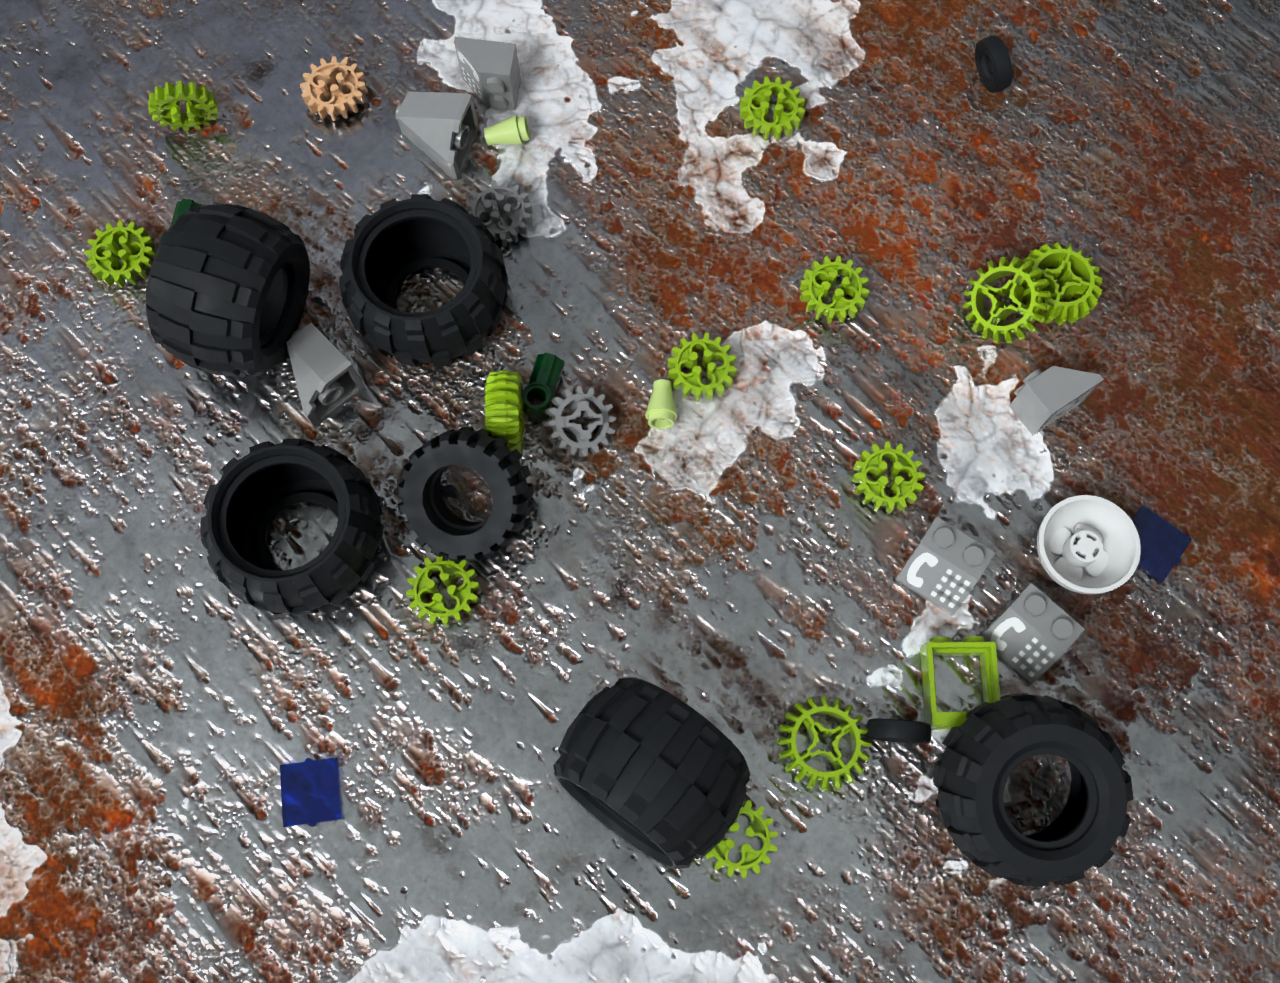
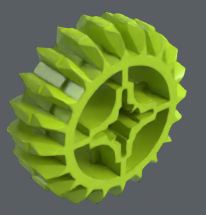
[1021,242,1103,327]
[963,257,1052,344]
[484,370,525,454]
[776,695,872,792]

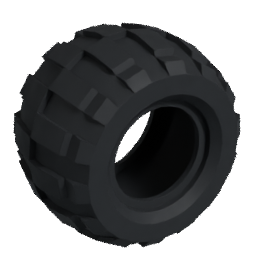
[339,194,508,367]
[146,204,310,377]
[200,438,384,616]
[553,678,751,869]
[933,693,1133,888]

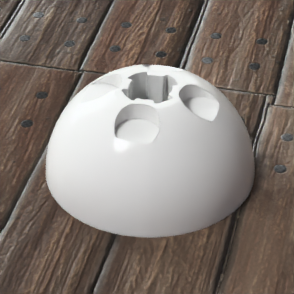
[1037,495,1141,594]

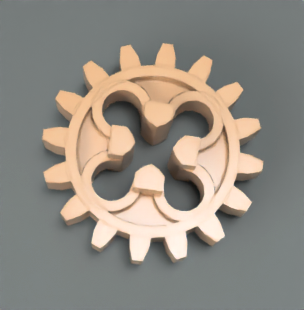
[300,56,368,121]

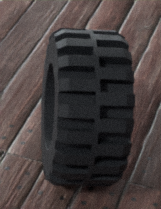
[397,427,534,562]

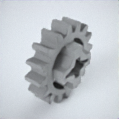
[544,386,616,457]

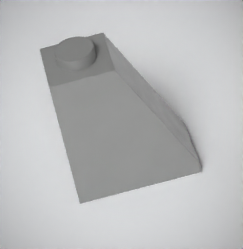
[395,91,479,179]
[286,323,365,427]

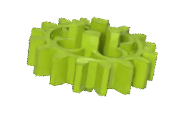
[739,76,805,141]
[148,80,218,132]
[84,220,156,288]
[799,256,869,324]
[667,332,737,402]
[851,441,925,514]
[406,556,481,628]
[705,800,778,878]

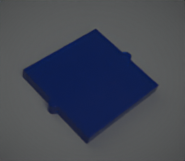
[1132,505,1192,582]
[280,758,342,827]

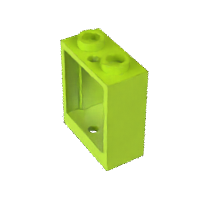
[920,636,1000,730]

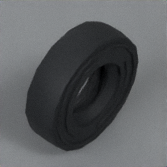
[975,36,1013,93]
[867,718,931,744]

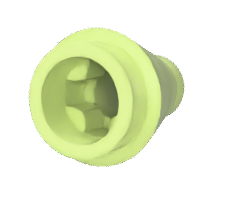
[484,114,531,146]
[645,379,677,430]

